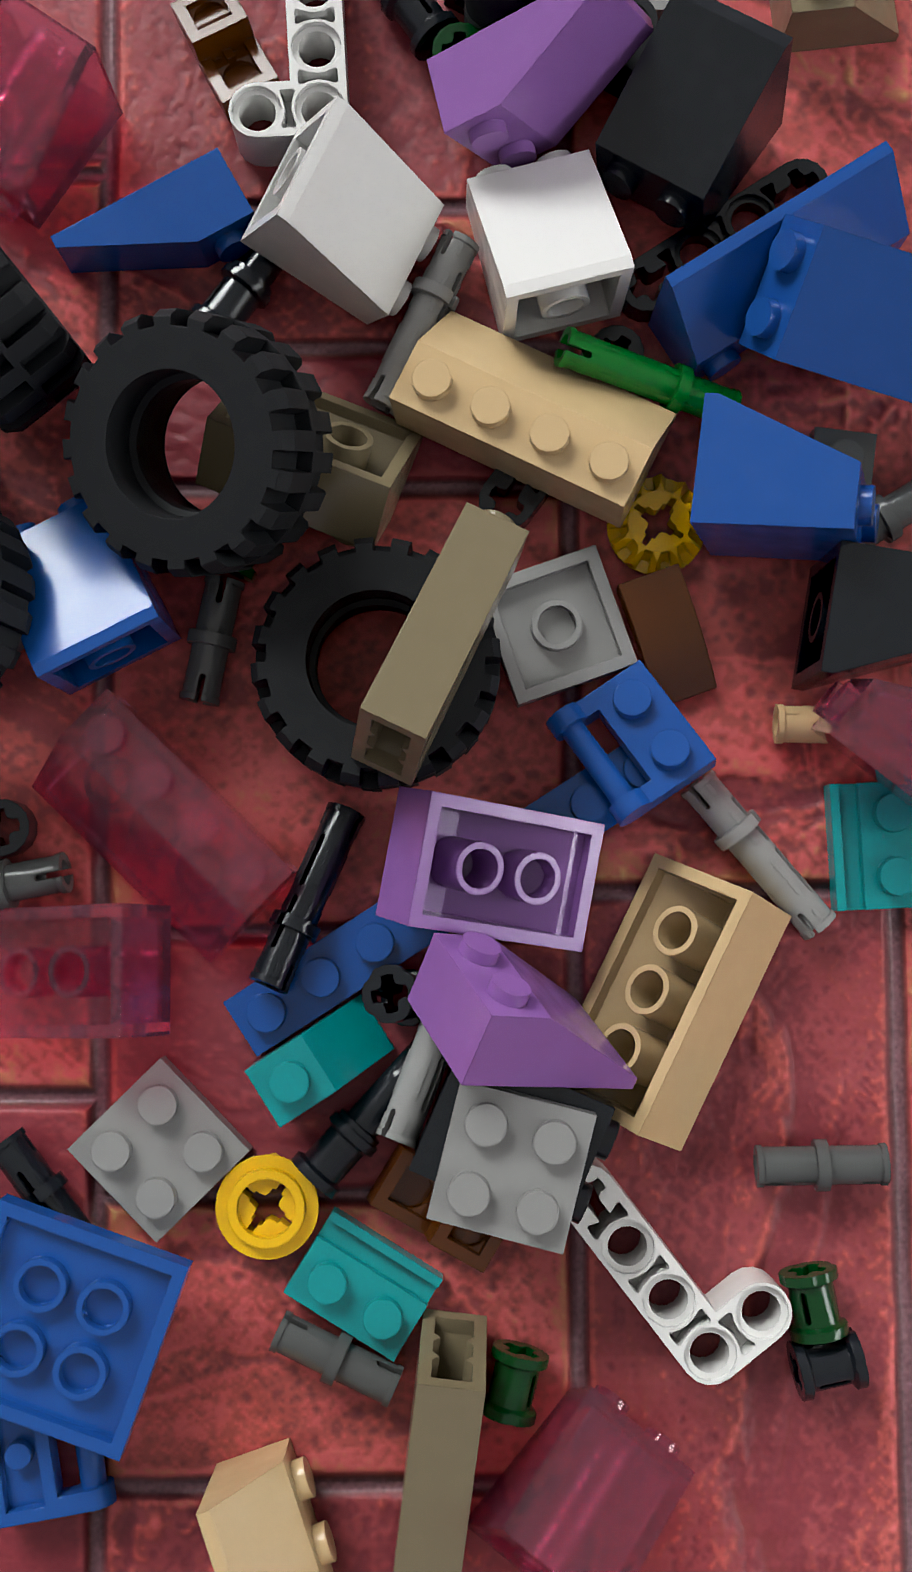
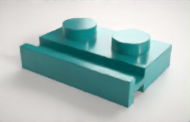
[823,780,912,911]
[283,1206,443,1362]

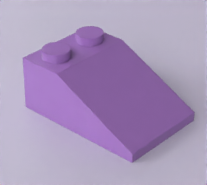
[427,0,654,168]
[376,786,605,952]
[407,931,638,1089]

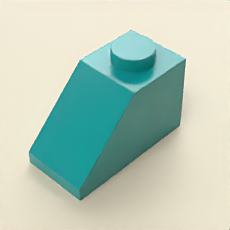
[245,994,395,1127]

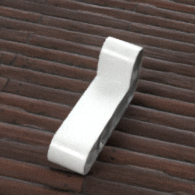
[228,0,350,167]
[571,1157,792,1385]

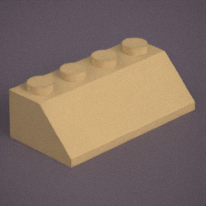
[389,311,676,528]
[582,853,792,1151]
[196,1438,337,1572]

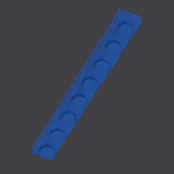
[223,746,647,1057]

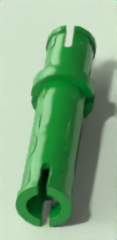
[554,326,742,419]

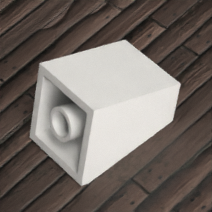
[240,95,444,324]
[466,149,635,341]

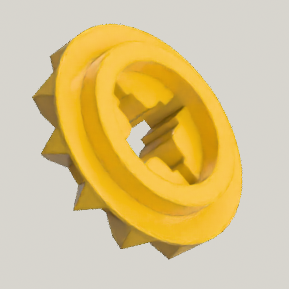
[607,474,703,574]
[215,1153,320,1260]

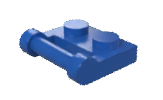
[546,660,716,827]
[0,1418,117,1529]

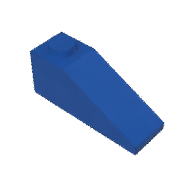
[50,148,254,273]

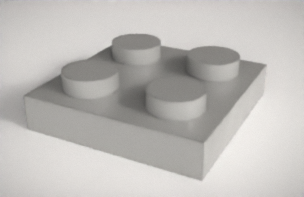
[493,545,637,708]
[67,1056,253,1243]
[426,1084,597,1255]

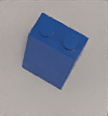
[738,213,912,403]
[690,393,880,560]
[16,497,182,695]

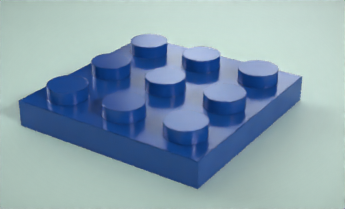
[0,1194,193,1461]

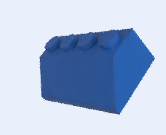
[648,141,910,381]

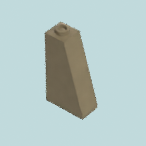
[351,502,529,786]
[393,1309,487,1572]

